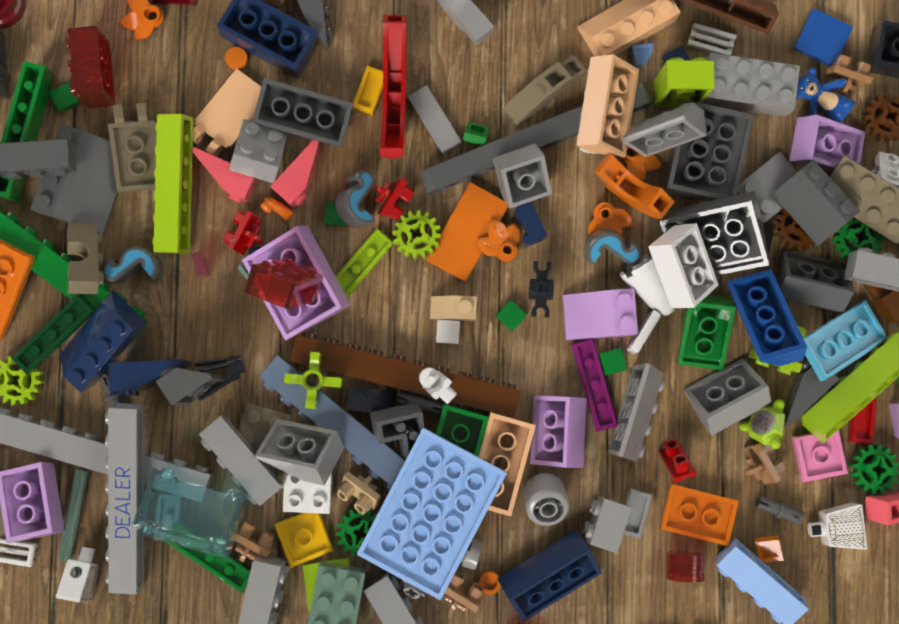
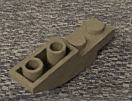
[503,55,587,126]

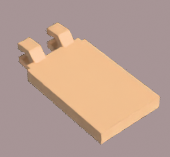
[193,69,261,157]

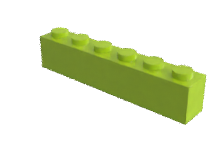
[152,114,194,254]
[802,332,899,443]

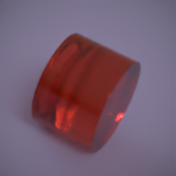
[666,551,705,582]

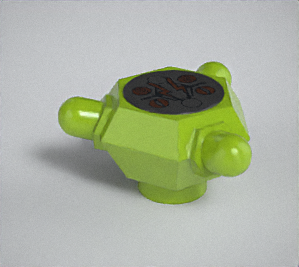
[739,399,785,449]

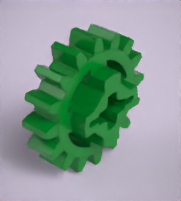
[832,218,885,261]
[848,444,899,495]
[336,508,378,559]

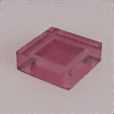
[192,251,211,278]

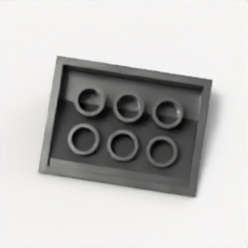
[663,100,754,201]
[30,124,118,234]
[659,191,770,276]

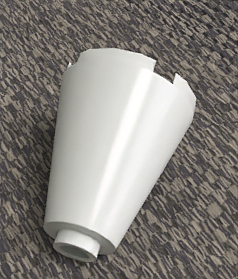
[620,254,675,316]

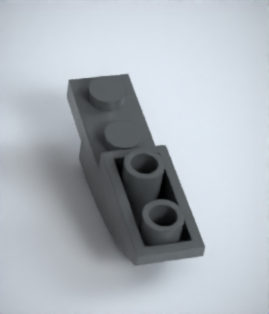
[298,0,332,49]

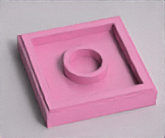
[792,430,848,482]

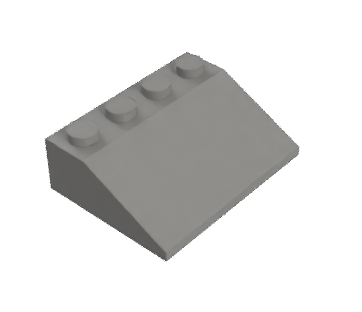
[607,363,665,462]

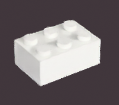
[648,223,719,308]

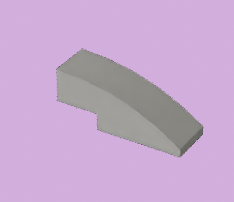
[436,0,494,46]

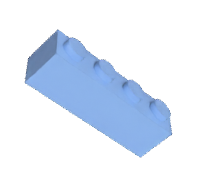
[716,538,809,624]

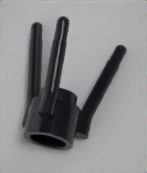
[194,355,245,401]

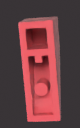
[270,140,322,209]
[192,147,259,203]
[865,491,899,525]

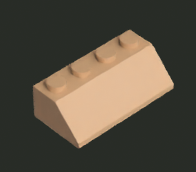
[577,0,681,57]
[576,54,639,157]
[479,413,536,516]

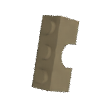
[67,223,103,294]

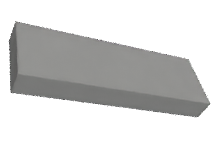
[408,85,461,154]

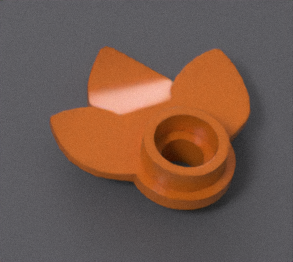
[120,0,164,40]
[620,146,662,181]
[588,202,633,237]
[477,220,521,262]

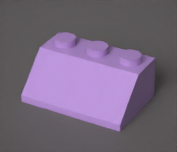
[530,395,587,468]
[0,462,64,543]

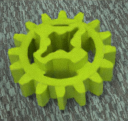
[392,210,442,260]
[0,356,45,405]

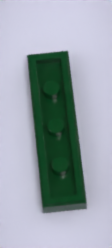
[12,294,96,375]

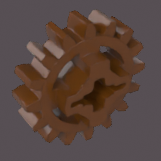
[861,93,899,143]
[772,207,815,251]

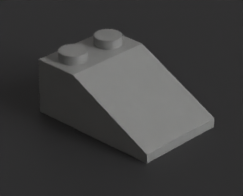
[737,152,797,224]
[255,419,344,486]

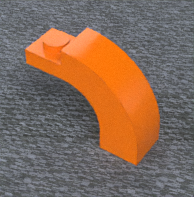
[594,154,675,220]

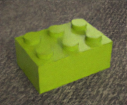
[653,57,715,108]

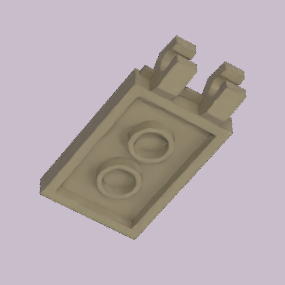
[108,103,157,193]

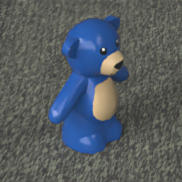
[796,68,856,123]

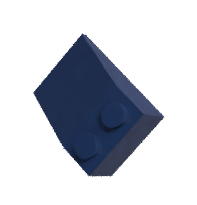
[109,359,191,396]

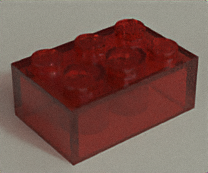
[66,25,116,109]
[244,258,324,309]

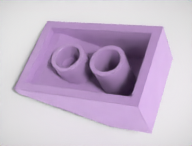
[789,115,865,172]
[562,288,638,340]

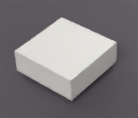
[436,320,460,344]

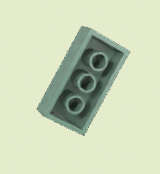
[308,560,367,624]

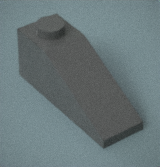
[783,360,839,426]

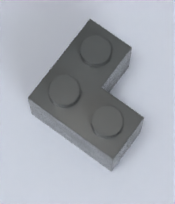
[370,403,424,460]

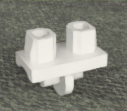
[419,367,457,404]

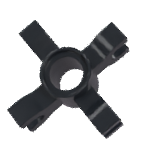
[529,261,554,318]

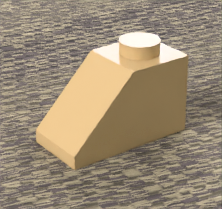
[430,295,477,322]

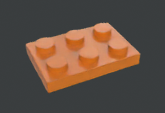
[659,483,739,547]

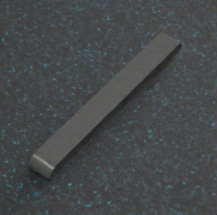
[420,82,653,195]

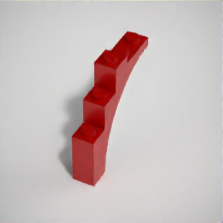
[380,15,407,159]

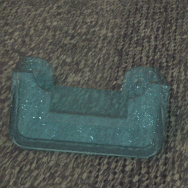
[132,468,246,559]

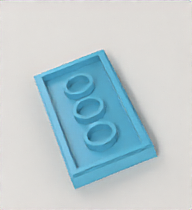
[803,299,888,381]

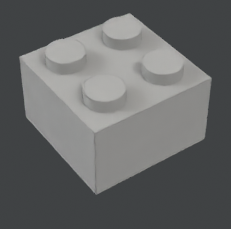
[229,119,288,183]
[493,143,552,209]
[582,495,632,553]

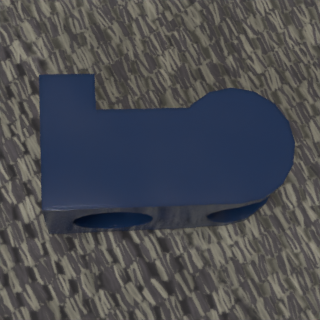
[514,202,547,248]

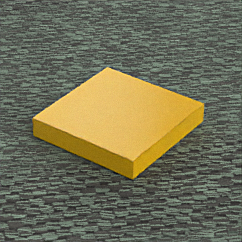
[274,513,334,568]

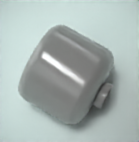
[522,473,570,526]

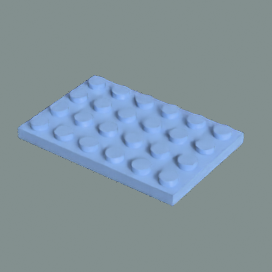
[357,427,507,600]

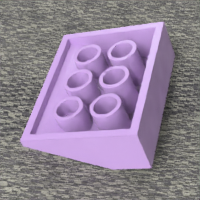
[242,225,351,341]

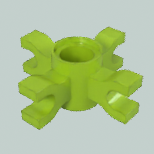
[284,352,342,409]

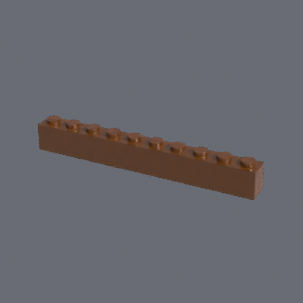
[290,332,521,418]

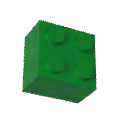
[436,405,489,456]

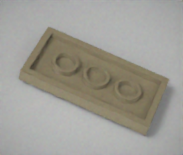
[830,155,899,244]
[221,403,292,504]

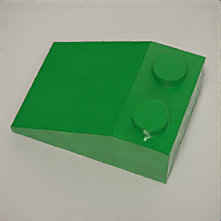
[677,295,736,370]

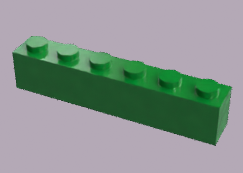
[0,61,55,203]

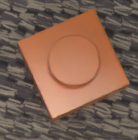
[755,535,784,563]

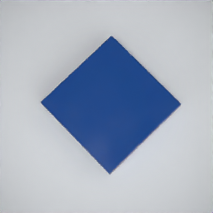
[793,8,853,66]

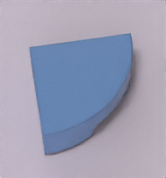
[630,43,654,68]

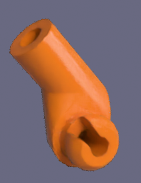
[260,197,294,222]

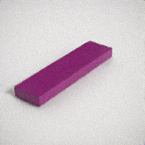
[571,338,618,432]

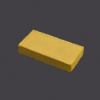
[353,65,383,116]

